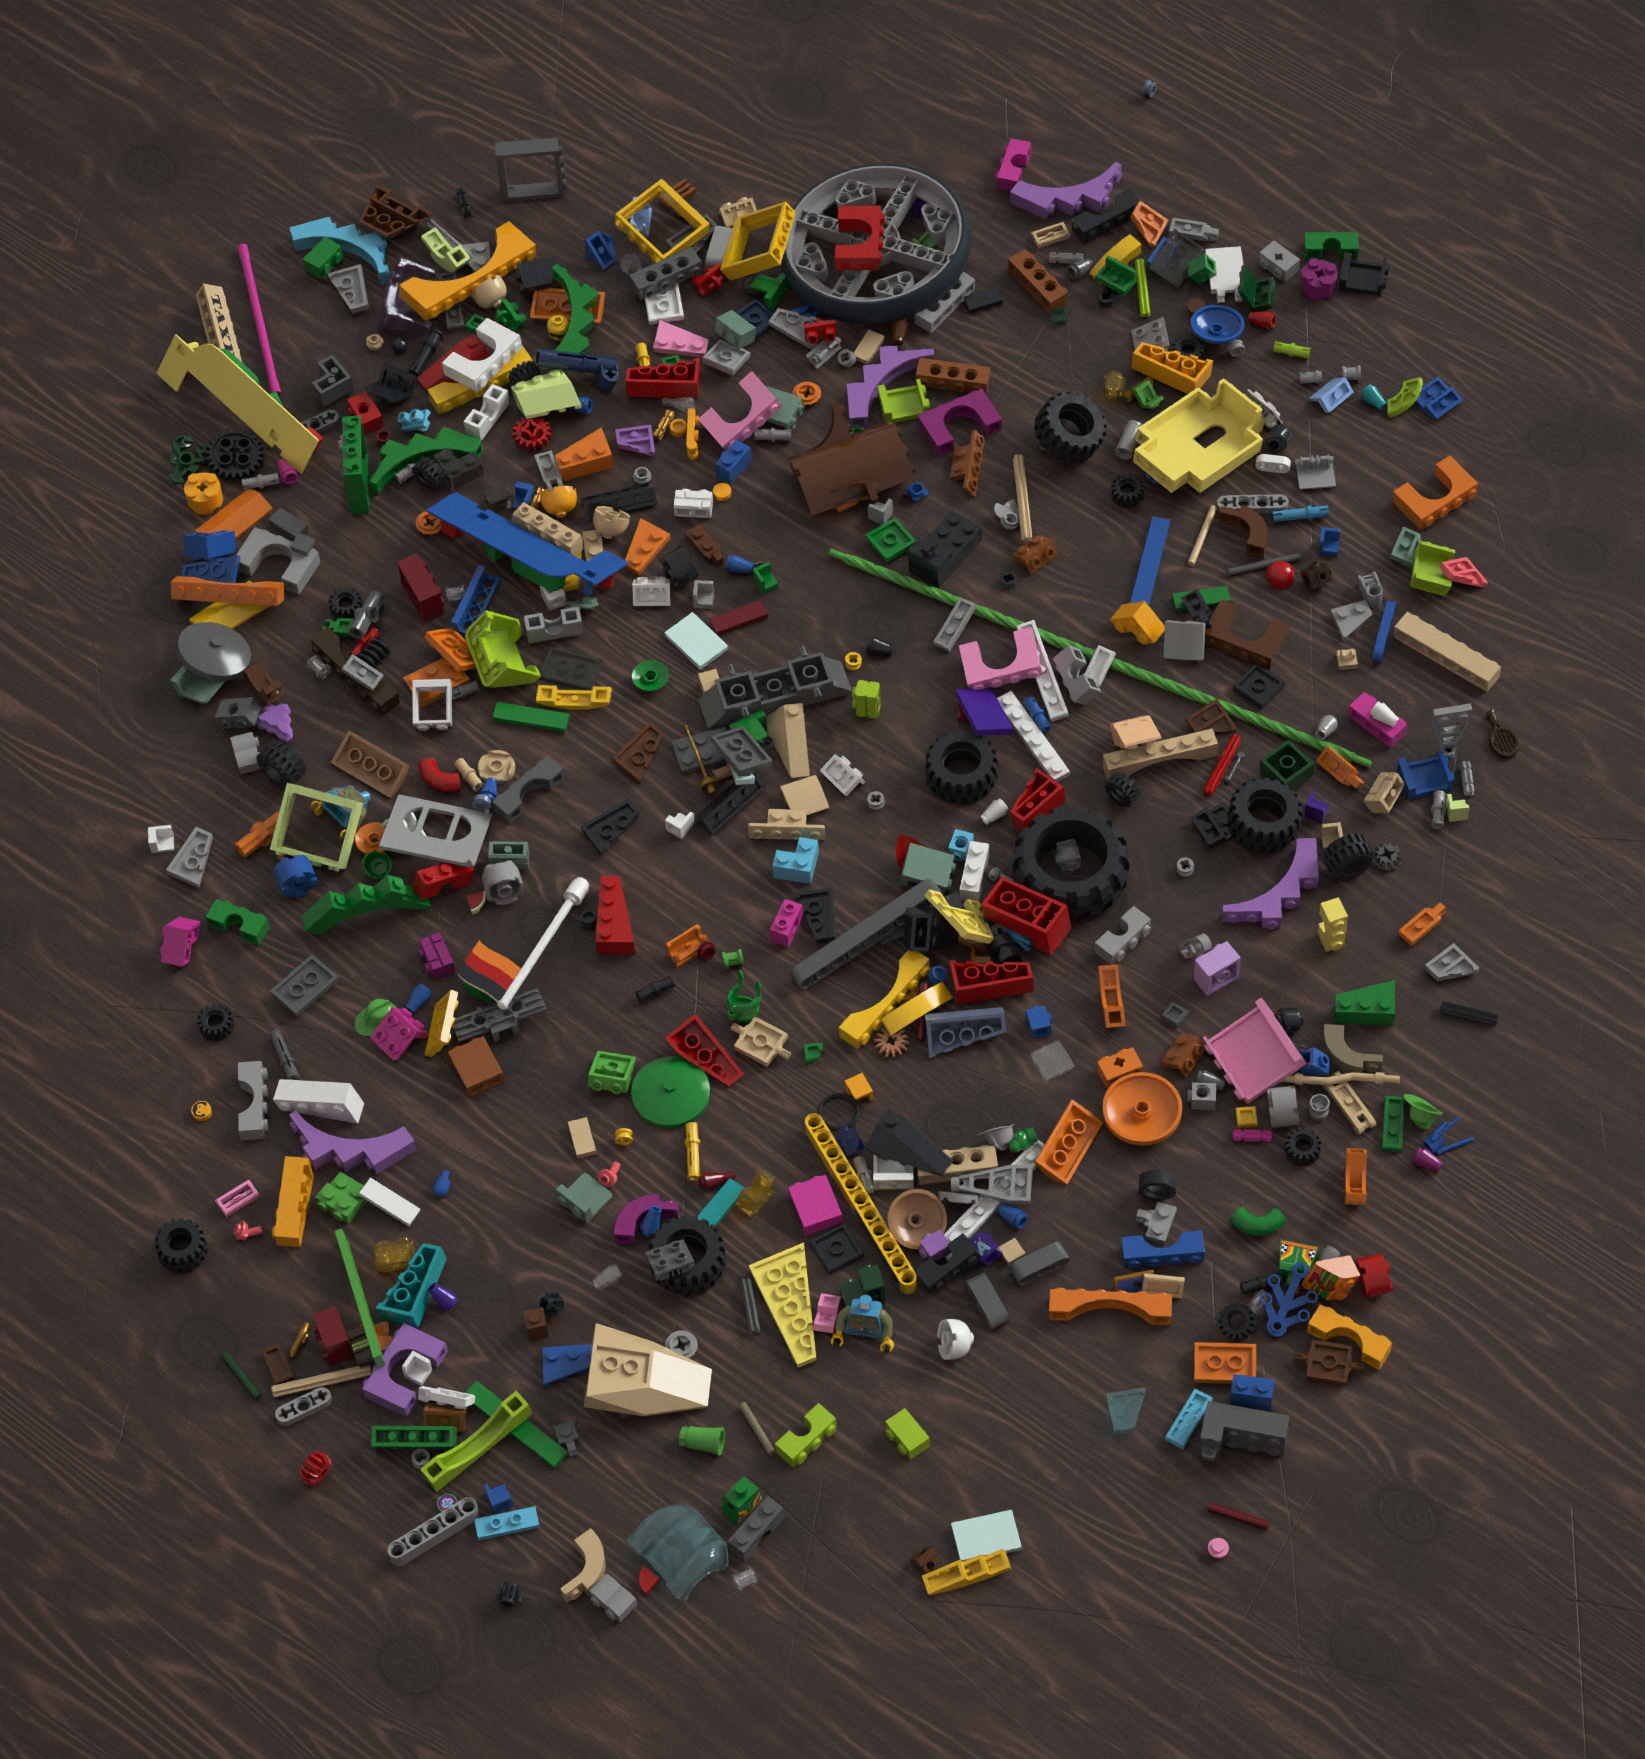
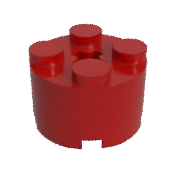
[1355,1254,1394,1299]

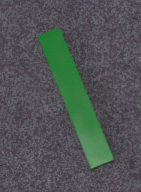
[465,1381,568,1469]

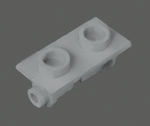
[805,336,841,369]

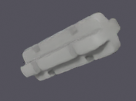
[1048,252,1083,264]
[1460,761,1474,796]

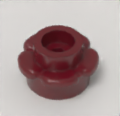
[375,430,393,446]
[697,942,716,960]

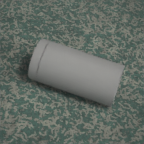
[1115,420,1142,460]

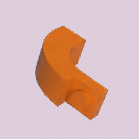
[1345,1148,1367,1205]

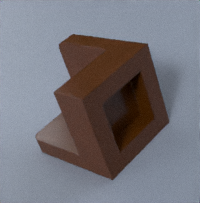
[971,944,990,964]

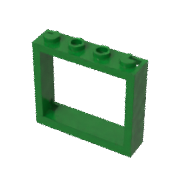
[342,416,369,514]

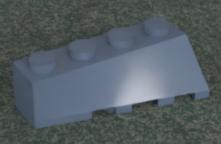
[925,1007,1006,1058]

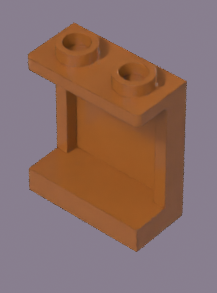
[448,1036,504,1097]

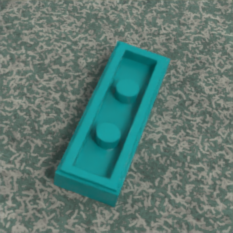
[697,1178,746,1227]

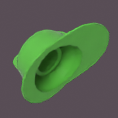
[354,999,397,1037]
[1403,1094,1443,1130]

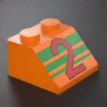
[1301,1255,1360,1301]

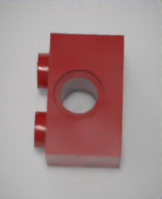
[347,391,384,435]

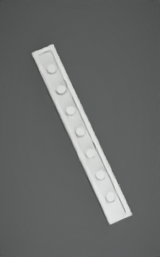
[944,1140,1044,1261]

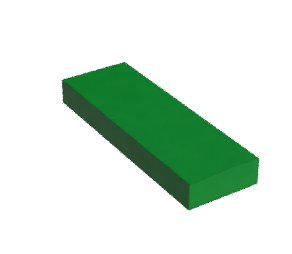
[1172,586,1231,612]
[1381,1096,1405,1153]

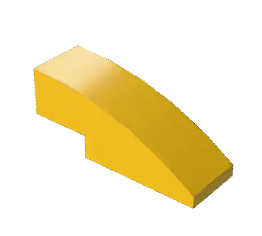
[1089,234,1142,284]

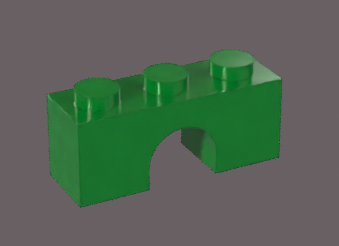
[1304,232,1359,260]
[206,899,270,946]

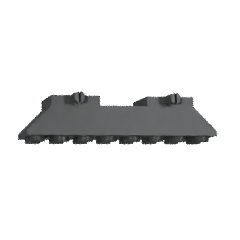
[698,645,852,731]

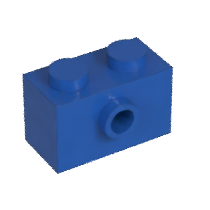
[715,440,752,485]

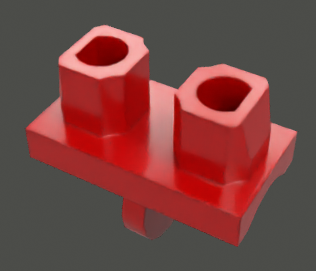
[692,264,726,297]
[803,318,837,345]

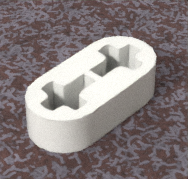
[1255,454,1291,473]

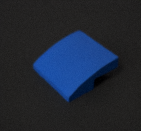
[1414,376,1463,420]

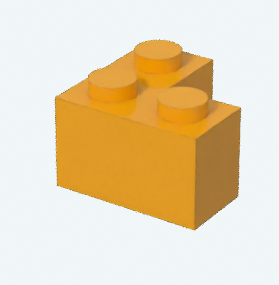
[1110,601,1165,645]

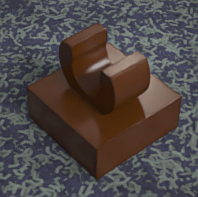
[910,1547,938,1573]

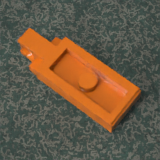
[1316,746,1365,789]
[1398,903,1446,946]

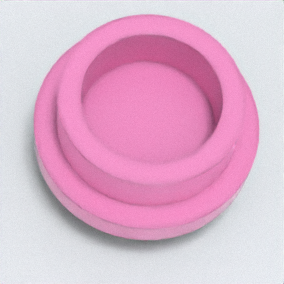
[1208,1538,1229,1559]

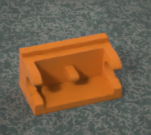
[666,924,708,967]

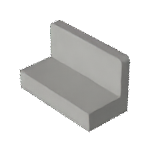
[341,654,383,692]

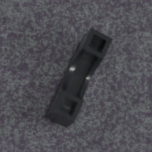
[1072,188,1142,244]

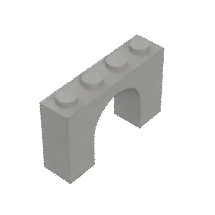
[236,527,320,595]

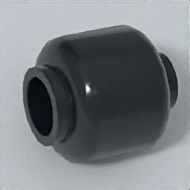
[1265,425,1292,452]
[1274,1007,1304,1033]

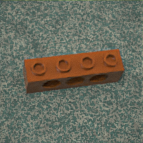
[1008,249,1068,314]
[916,358,990,395]

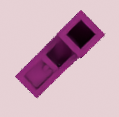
[614,1194,679,1245]

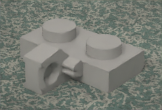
[1136,1202,1177,1245]

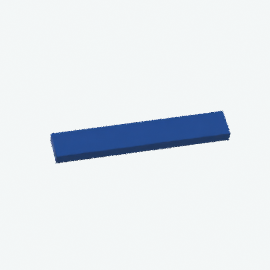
[1130,516,1170,606]

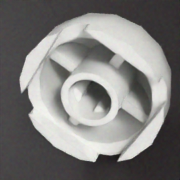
[937,1319,974,1360]

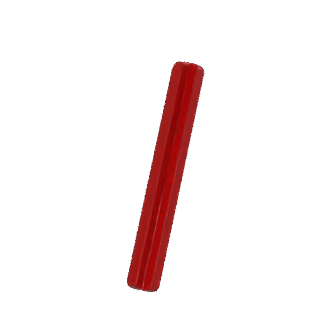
[1203,734,1241,796]

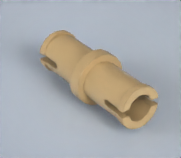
[454,758,484,792]

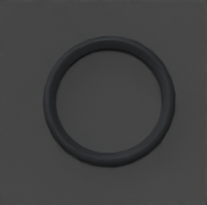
[818,1093,860,1130]

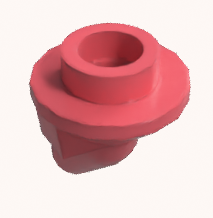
[598,1161,621,1188]
[233,1221,263,1240]

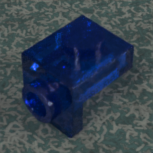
[833,1125,865,1157]

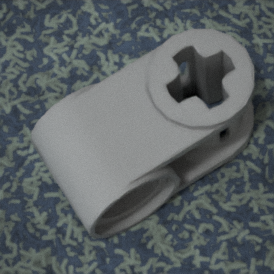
[1356,571,1383,608]

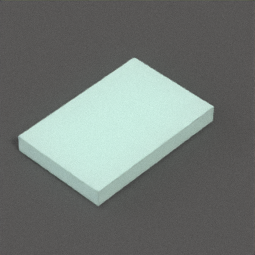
[664,612,729,670]
[951,1510,1022,1562]

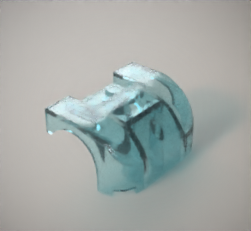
[626,1504,729,1600]

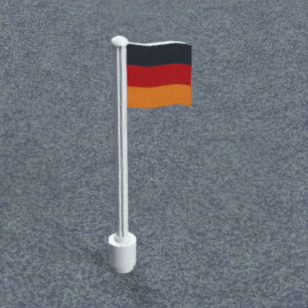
[458,877,589,1010]

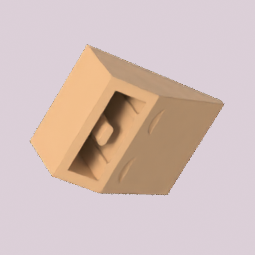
[1110,715,1161,750]

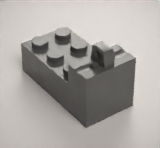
[1199,1401,1290,1461]

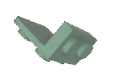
[170,665,225,704]
[556,1173,613,1223]

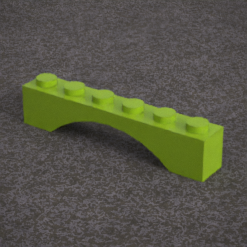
[420,1391,533,1492]

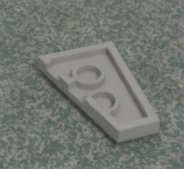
[327,264,369,314]
[768,308,829,350]
[166,827,213,888]

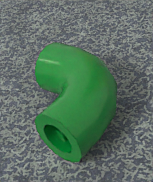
[1230,1207,1286,1237]

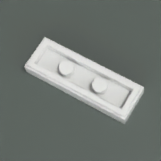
[359,1178,420,1227]

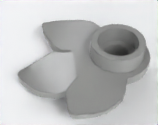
[994,499,1030,530]

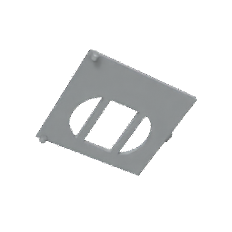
[379,794,492,867]

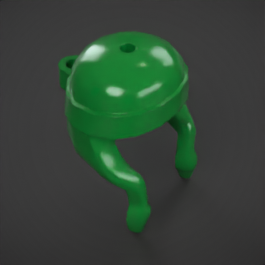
[726,970,761,1023]

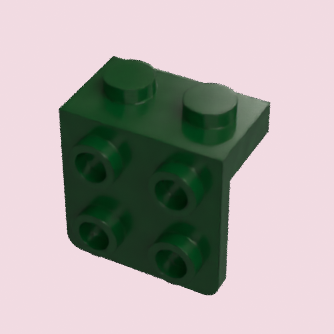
[1238,264,1276,312]

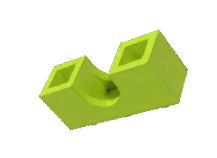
[775,1403,837,1468]

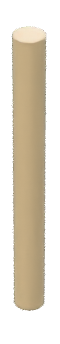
[1188,505,1217,566]

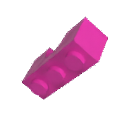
[995,138,1031,191]

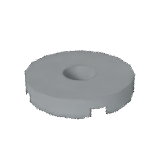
[938,1192,978,1204]

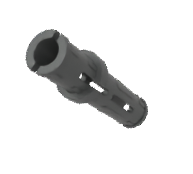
[269,1029,300,1080]

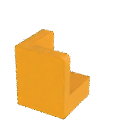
[845,1073,873,1101]

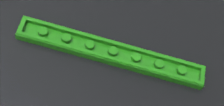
[335,1229,385,1368]

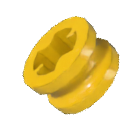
[845,652,862,671]
[615,1128,633,1145]

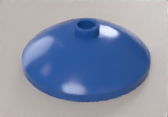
[1190,305,1244,344]

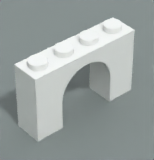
[442,318,522,392]

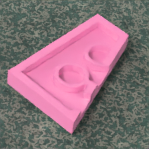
[653,320,709,358]

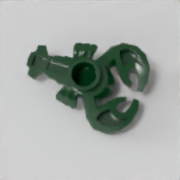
[169,435,207,485]

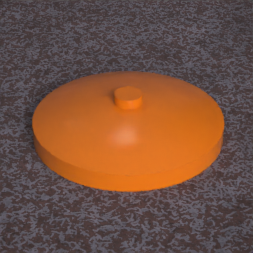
[1102,1072,1182,1146]

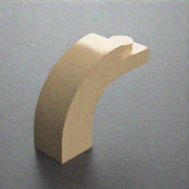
[560,1528,606,1602]

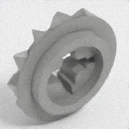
[665,1330,698,1358]

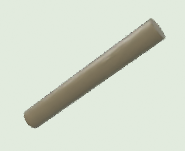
[739,1402,776,1456]

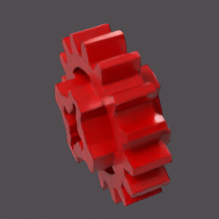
[512,417,552,451]

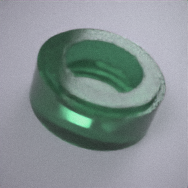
[1051,307,1069,325]

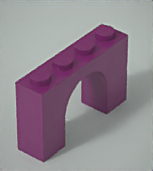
[918,389,1002,457]

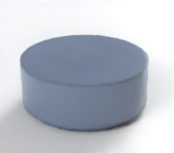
[472,794,492,812]

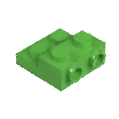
[588,1051,636,1094]
[315,1172,367,1224]

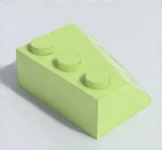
[511,369,582,419]

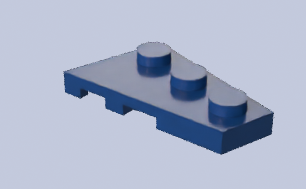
[542,1344,592,1388]

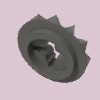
[1373,842,1403,870]

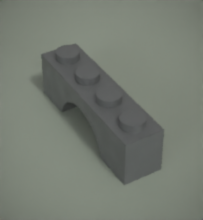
[493,756,565,825]

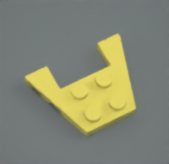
[925,890,994,944]

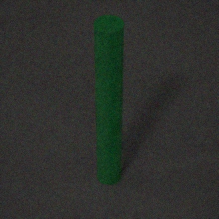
[221,1351,262,1400]

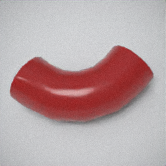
[418,758,461,792]

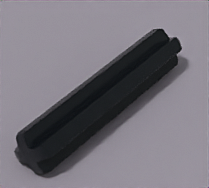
[1441,1001,1499,1025]

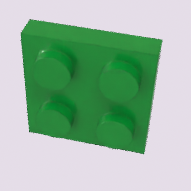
[865,518,916,563]

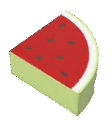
[467,891,486,915]

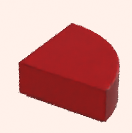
[639,1566,660,1596]

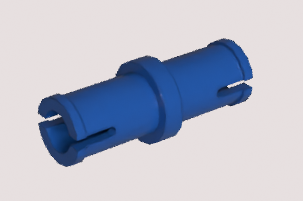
[1023,697,1052,733]

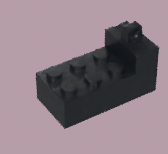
[908,510,982,589]

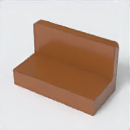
[423,1402,468,1432]

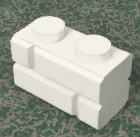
[674,489,713,518]

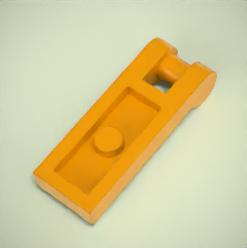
[686,409,700,460]

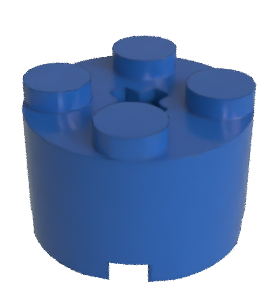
[274,855,318,899]

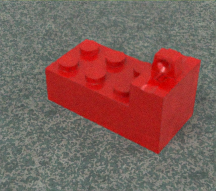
[981,877,1071,956]

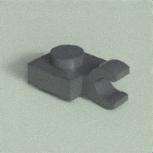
[553,1420,579,1458]

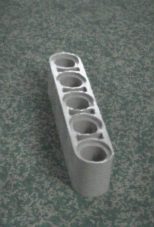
[388,1498,479,1566]

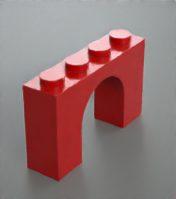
[835,206,885,270]

